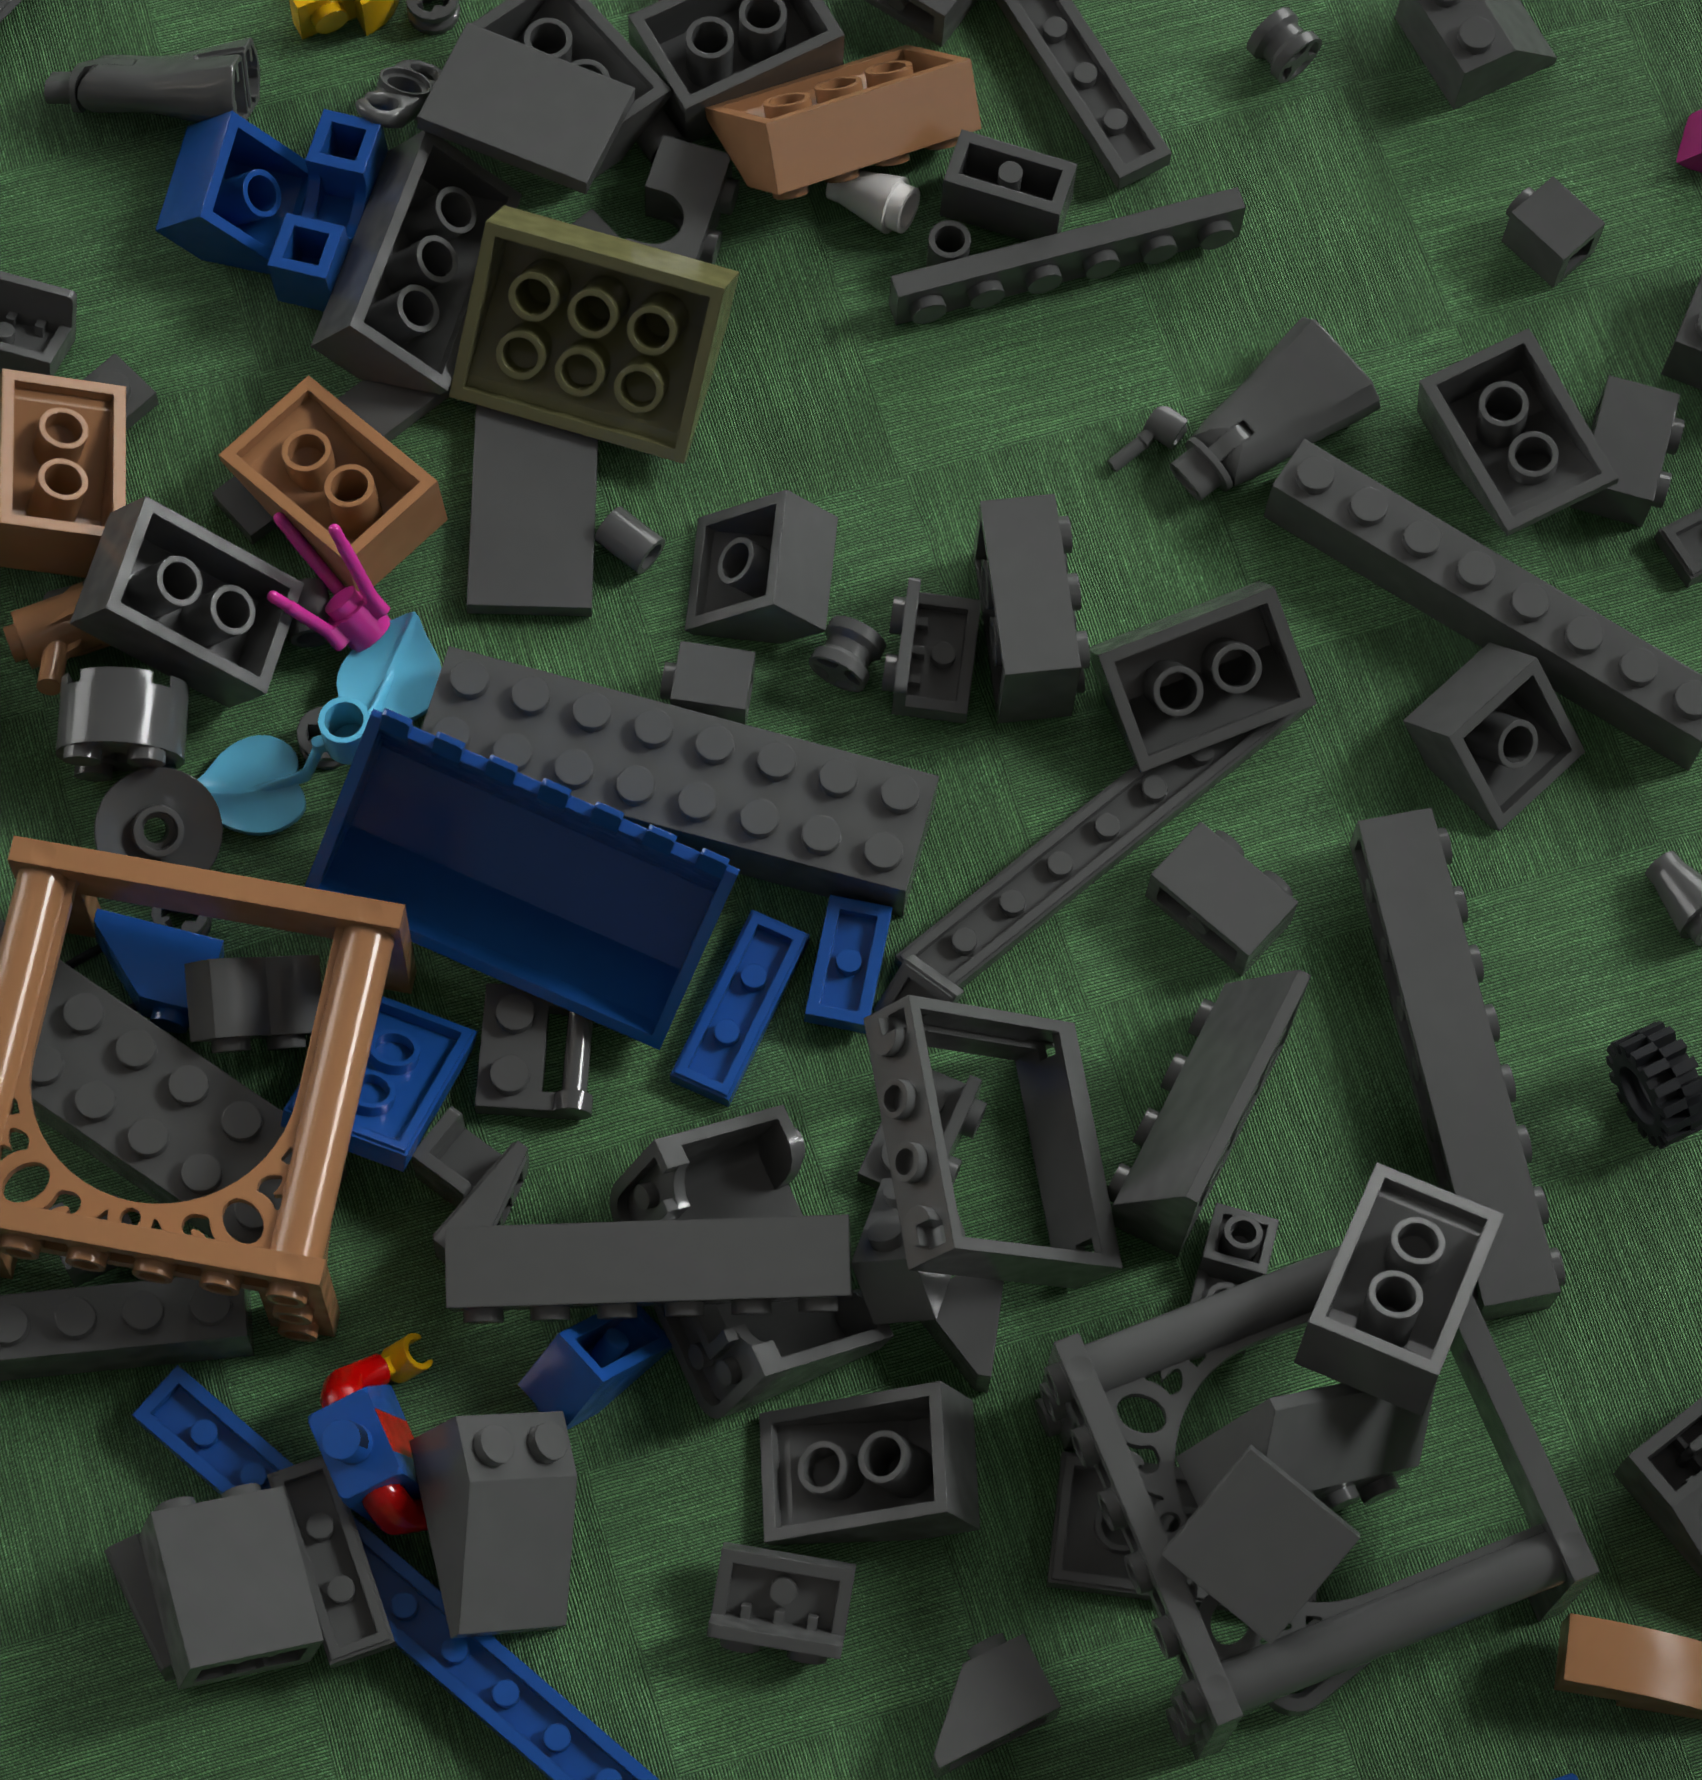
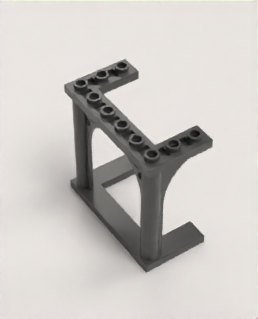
[1035,1245,1600,1761]

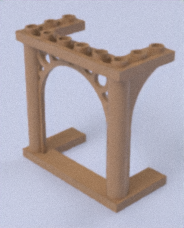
[0,836,417,1342]

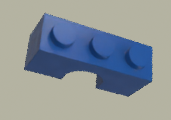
[267,109,388,311]

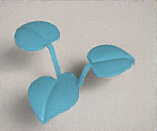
[197,612,442,836]

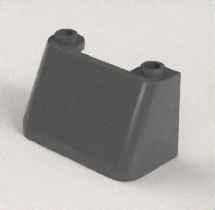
[610,1105,894,1419]

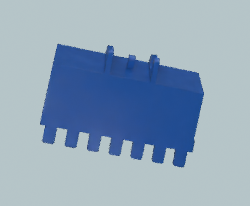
[304,708,740,1050]

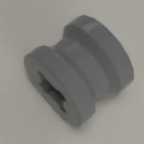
[1246,7,1322,83]
[809,615,886,692]

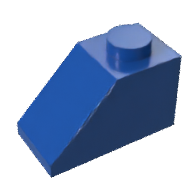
[94,908,224,1033]
[518,1306,672,1430]

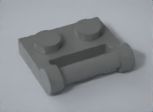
[475,983,593,1120]

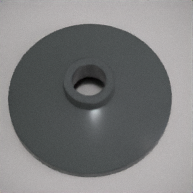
[94,767,223,870]

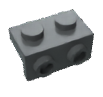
[0,271,77,376]
[882,577,982,724]
[707,1542,857,1665]

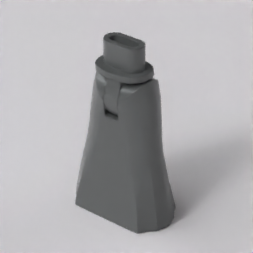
[44,37,261,123]
[1169,316,1381,501]

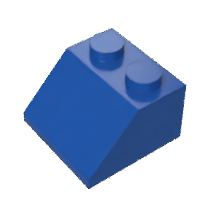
[155,111,308,274]

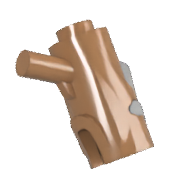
[3,579,111,696]

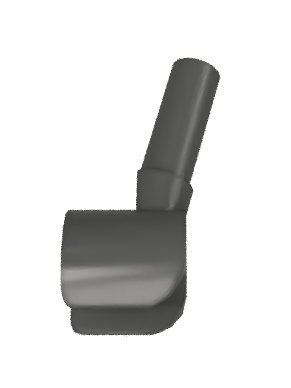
[1107,406,1188,473]

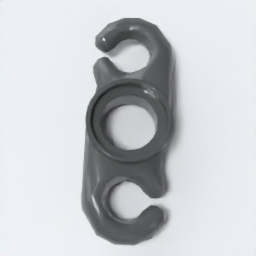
[355,59,442,128]

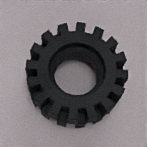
[1606,1021,1702,1149]

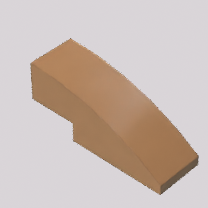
[1554,1613,1702,1720]

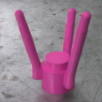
[267,512,391,652]

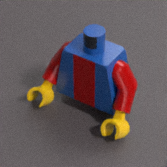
[308,1333,433,1535]

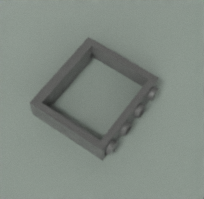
[863,995,1123,1289]

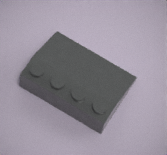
[1107,969,1311,1257]

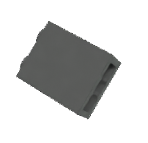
[139,1483,324,1690]

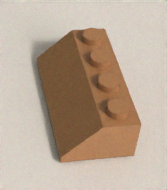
[705,44,982,200]

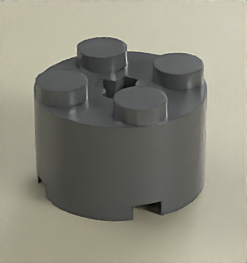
[56,666,190,782]

